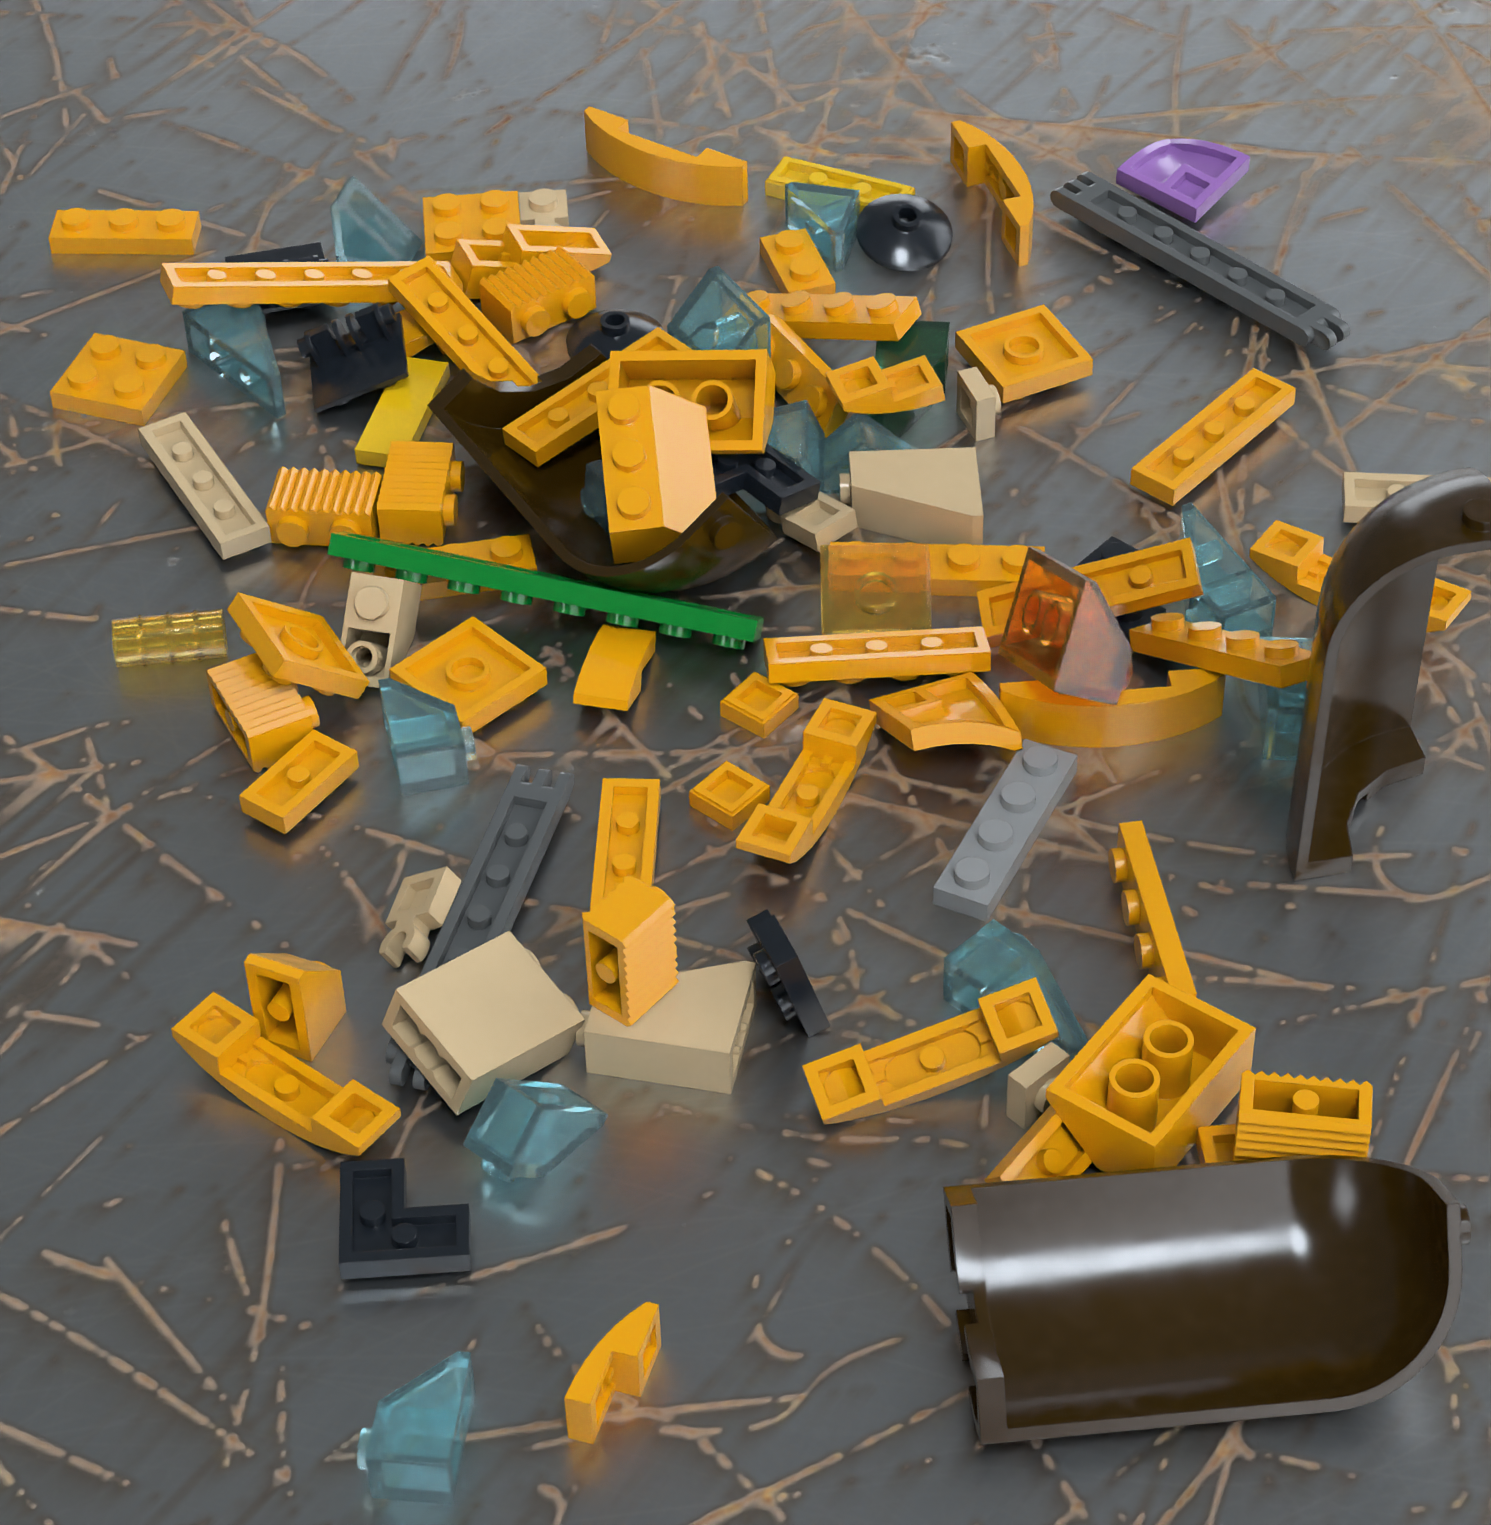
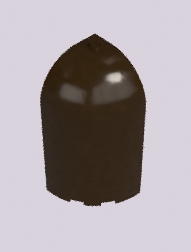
[427,343,778,593]
[1286,467,1491,881]
[943,1155,1471,1445]

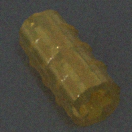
[112,609,228,668]

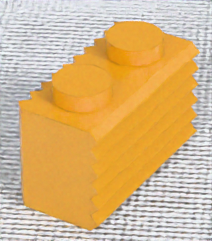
[479,245,597,345]
[377,441,465,547]
[265,466,383,547]
[206,653,320,773]
[582,876,679,1027]
[1233,1069,1373,1161]

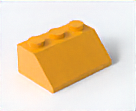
[608,349,776,454]
[595,385,716,564]
[1045,974,1256,1172]

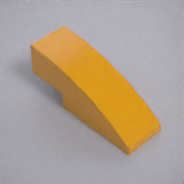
[450,224,612,299]

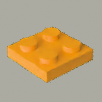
[422,190,521,263]
[955,304,1093,403]
[50,333,188,426]
[227,592,370,699]
[389,616,548,739]

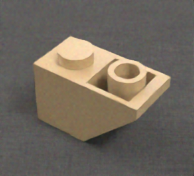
[341,572,422,690]

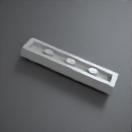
[933,739,1078,922]

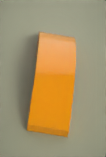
[584,106,748,206]
[950,120,1034,267]
[1249,520,1472,633]
[999,668,1226,748]
[736,698,877,864]
[802,977,1059,1125]
[171,991,401,1156]

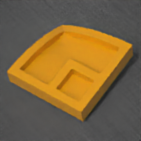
[869,672,1023,751]

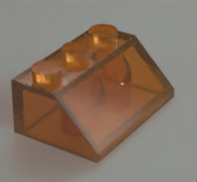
[998,546,1133,706]

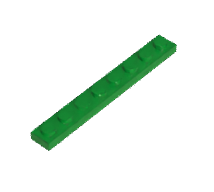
[328,531,765,649]

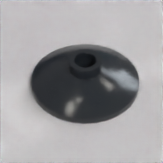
[856,194,953,271]
[566,309,664,359]

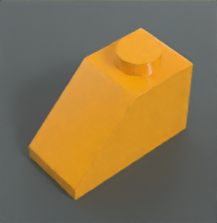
[244,953,346,1062]

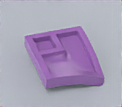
[1116,138,1250,223]

